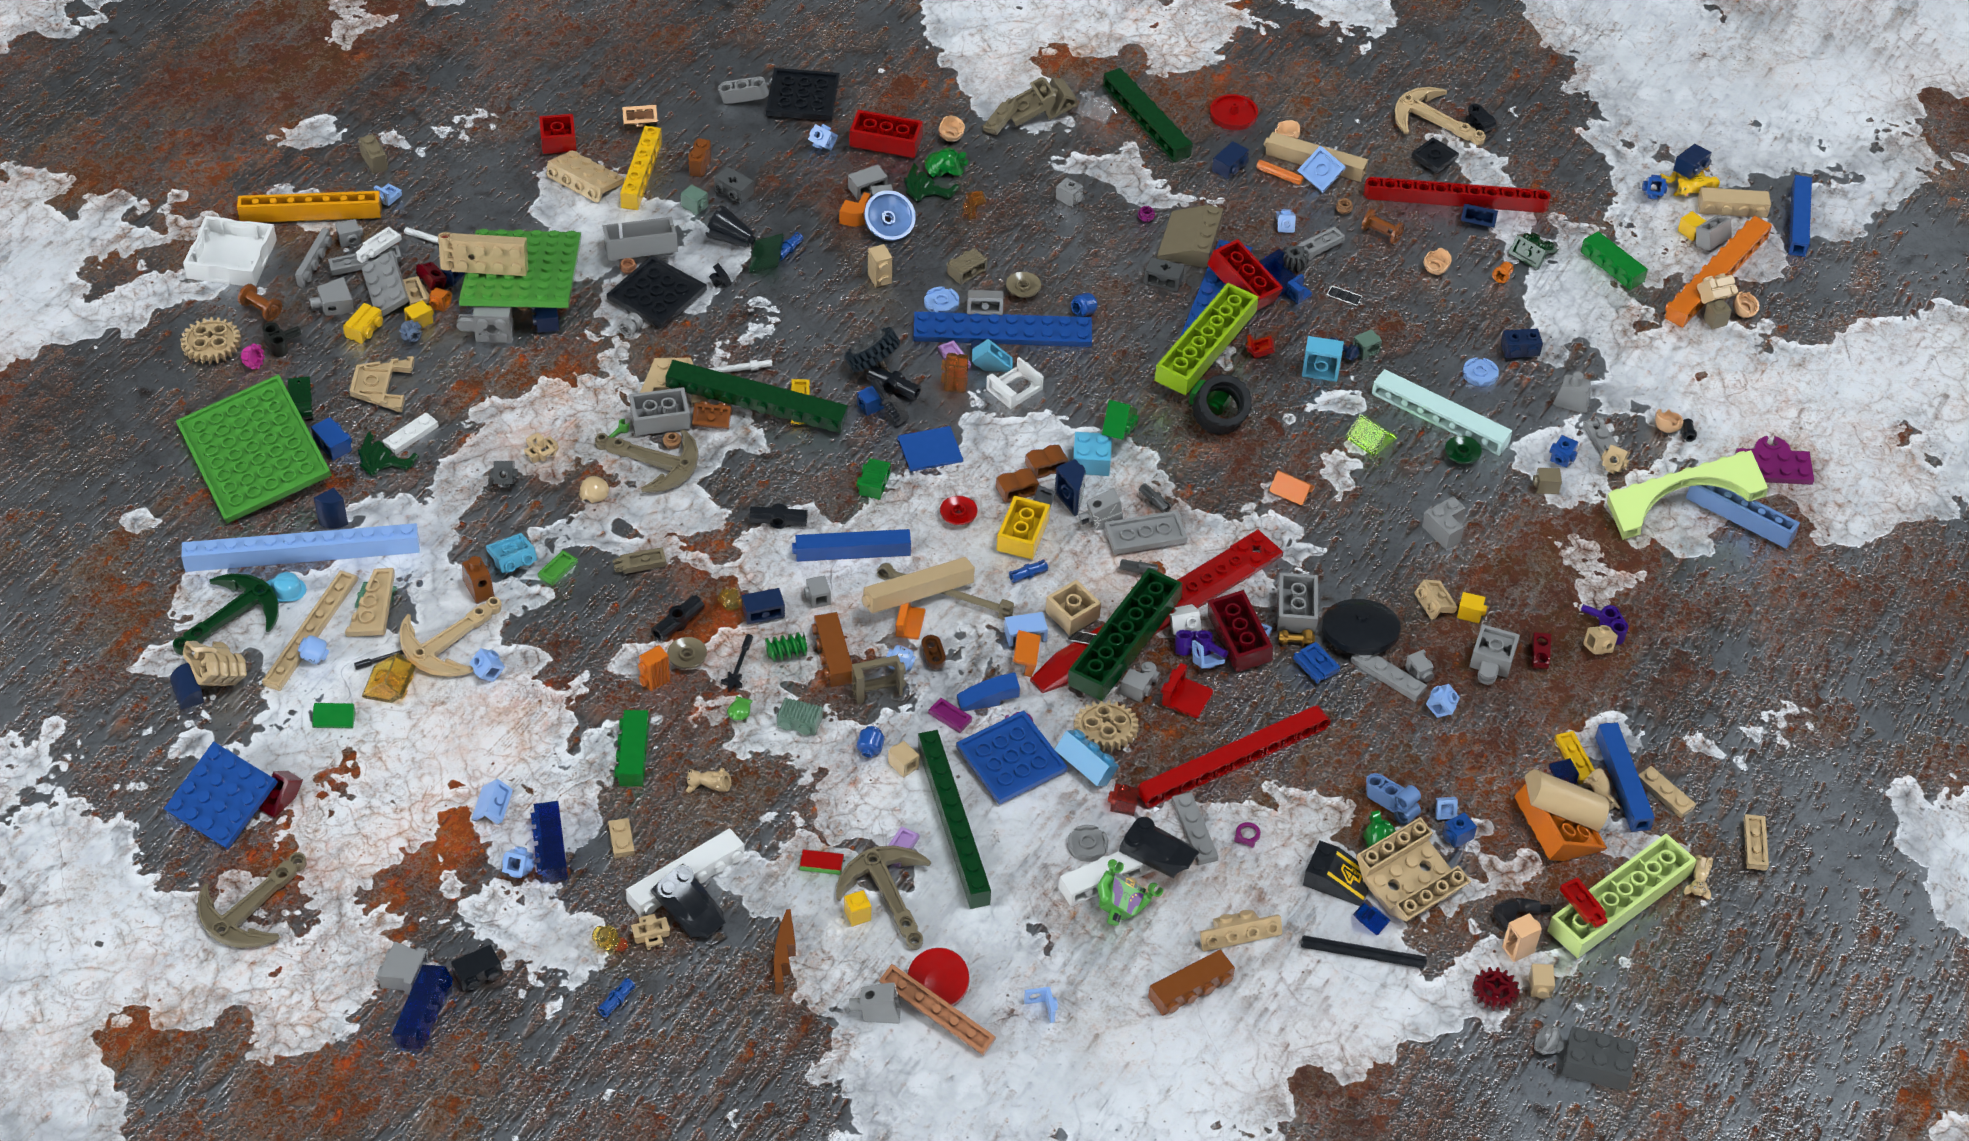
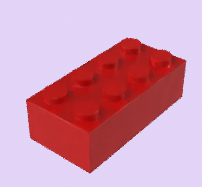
[849,110,923,158]
[1207,239,1283,310]

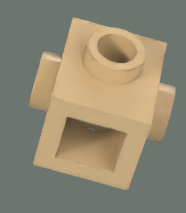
[1601,445,1630,474]
[1583,625,1618,655]

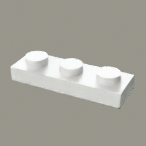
[383,413,439,455]

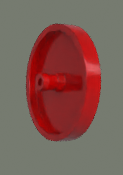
[1210,94,1258,130]
[907,948,970,1006]

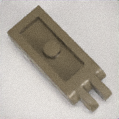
[982,98,1019,135]
[612,547,667,574]

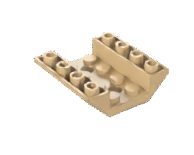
[1356,817,1471,922]

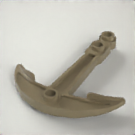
[595,429,699,492]
[836,845,931,950]
[197,852,307,948]

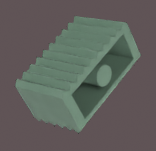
[777,697,823,735]

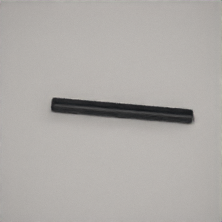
[1301,935,1427,968]

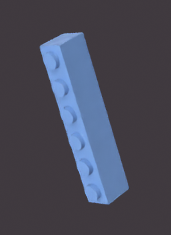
[1686,485,1800,549]

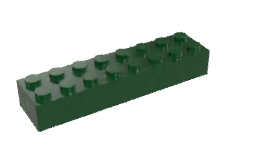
[1068,568,1182,701]

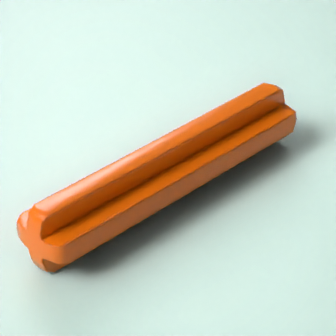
[1256,160,1304,185]

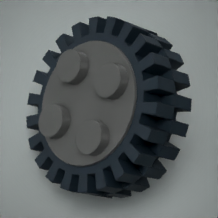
[844,327,900,372]

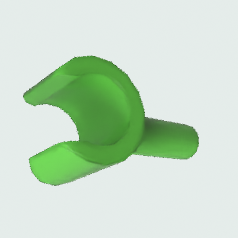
[609,419,630,438]

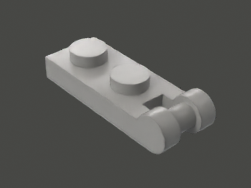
[1298,226,1345,260]
[1583,417,1620,459]

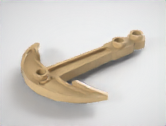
[1394,87,1486,145]
[400,597,502,677]

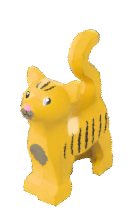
[1660,167,1720,197]

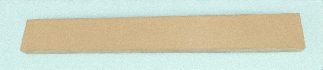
[262,570,358,691]

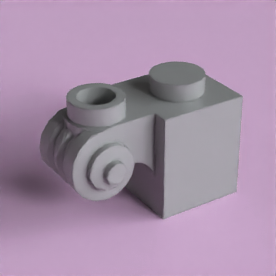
[1120,662,1161,703]

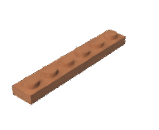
[879,964,996,1056]

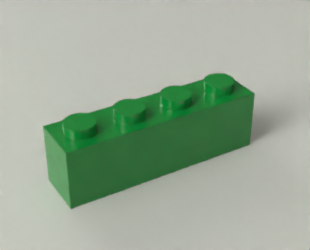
[1581,231,1648,290]
[615,710,649,787]

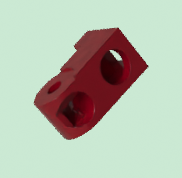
[416,262,447,293]
[1531,632,1551,669]

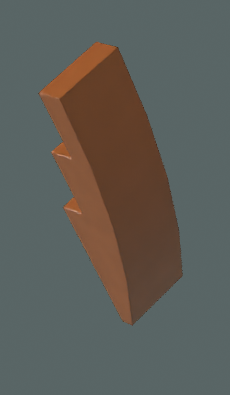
[774,909,796,995]

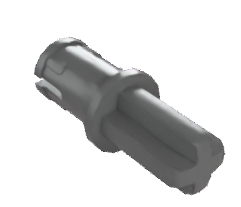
[1139,483,1172,513]
[1119,559,1158,575]

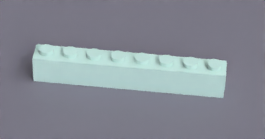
[1372,369,1512,456]

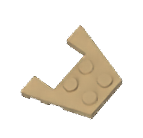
[349,356,415,412]
[640,358,708,407]

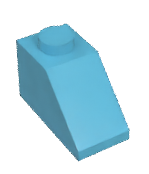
[972,339,1013,372]

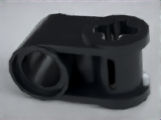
[1466,104,1496,133]

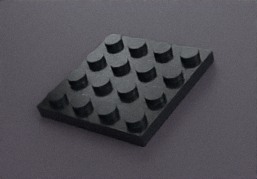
[766,68,840,121]
[607,255,707,329]

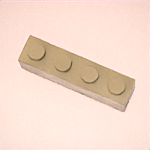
[1698,187,1771,218]

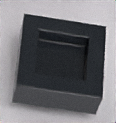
[1033,485,1056,508]

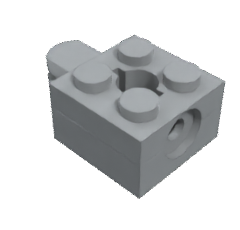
[457,306,514,343]
[1470,624,1520,685]

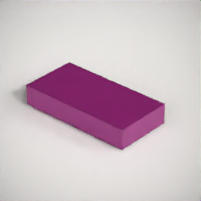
[928,698,972,733]

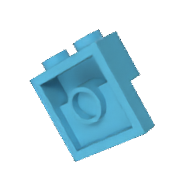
[486,533,537,573]

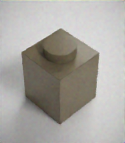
[1703,299,1732,329]
[1532,468,1562,494]

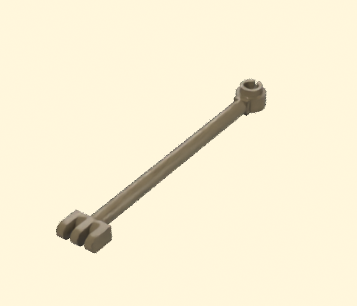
[877,563,1014,620]

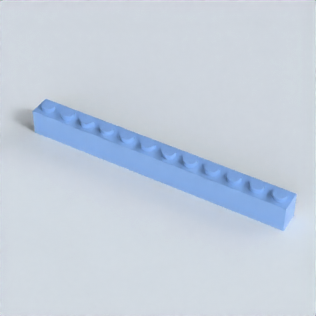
[181,523,420,572]

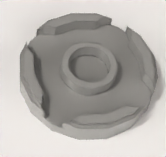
[1067,825,1109,862]

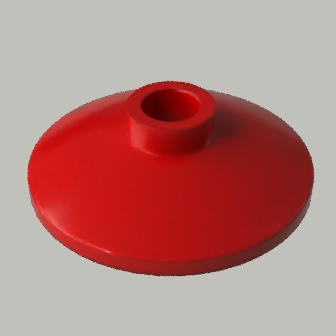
[940,496,978,525]

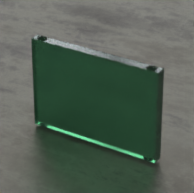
[749,233,784,274]

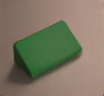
[312,703,356,728]

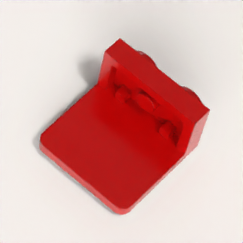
[1161,663,1213,718]

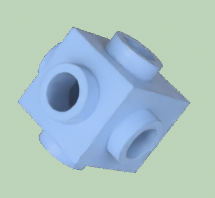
[808,124,838,150]
[469,648,505,682]
[1426,684,1460,718]
[502,846,535,878]

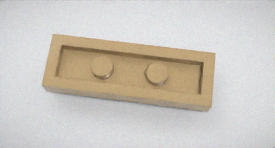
[1638,766,1696,818]
[1743,814,1769,870]

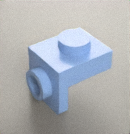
[373,183,402,206]
[1276,209,1296,233]

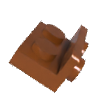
[692,401,733,429]

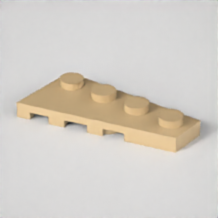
[345,568,395,637]

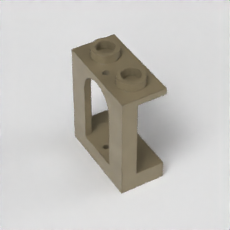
[852,655,906,704]

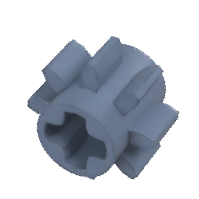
[399,320,423,343]

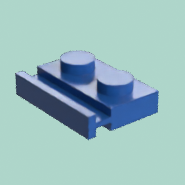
[1293,642,1340,684]

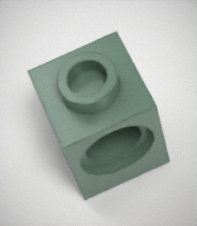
[1353,329,1382,360]

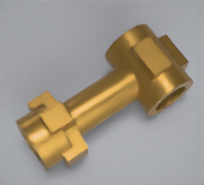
[1278,629,1315,648]

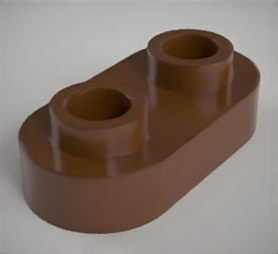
[921,635,946,670]

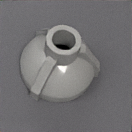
[1534,1024,1565,1055]

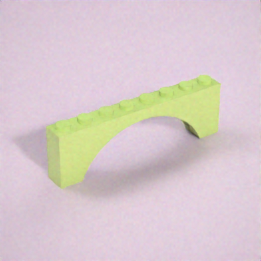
[1607,450,1768,540]

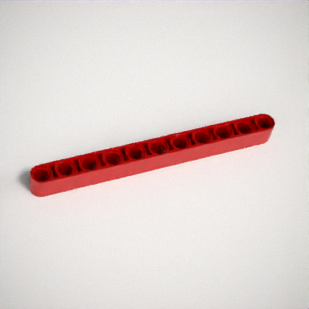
[1363,177,1551,213]
[1136,705,1331,808]

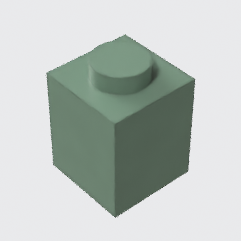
[681,184,708,215]

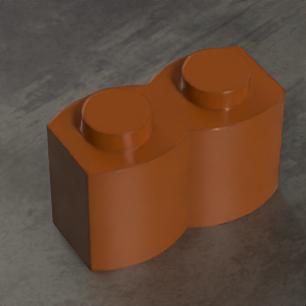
[688,138,711,177]
[1025,445,1069,479]
[996,468,1040,502]

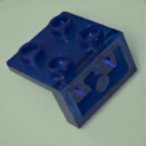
[1259,249,1297,297]

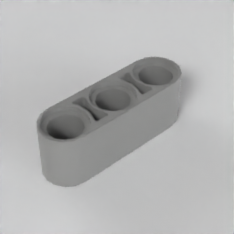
[718,77,769,104]

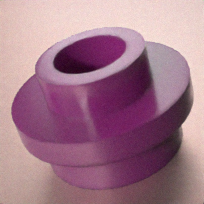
[1138,206,1155,222]

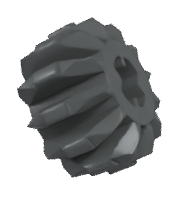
[1279,244,1309,273]

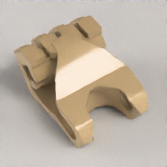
[183,641,247,686]

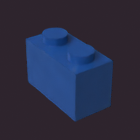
[311,417,352,461]

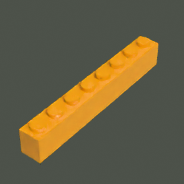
[237,191,382,222]

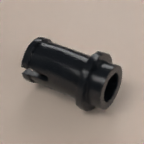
[1682,418,1697,442]

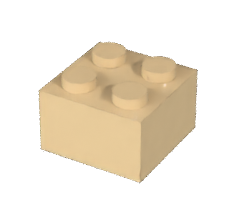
[1045,579,1101,635]

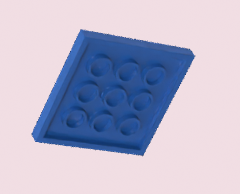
[956,710,1068,805]
[163,741,278,850]

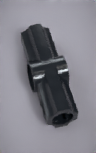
[867,365,921,400]
[749,503,808,529]
[651,595,705,642]

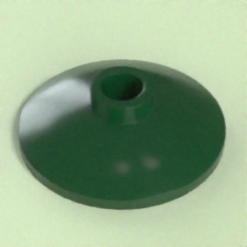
[1445,436,1482,464]

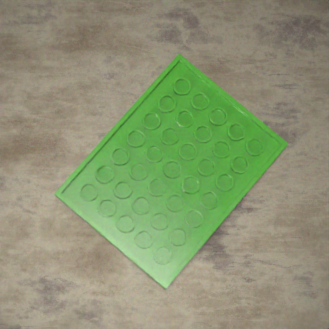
[459,229,581,308]
[176,374,332,524]

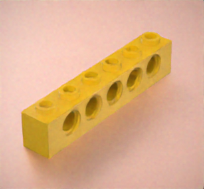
[620,126,662,210]

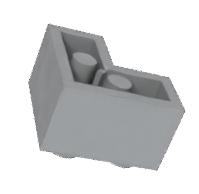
[1422,496,1466,550]

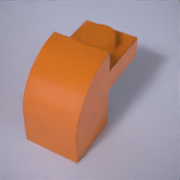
[839,192,871,227]

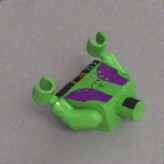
[1097,859,1163,926]

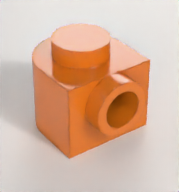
[429,288,452,312]

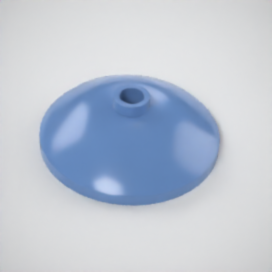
[864,191,916,241]

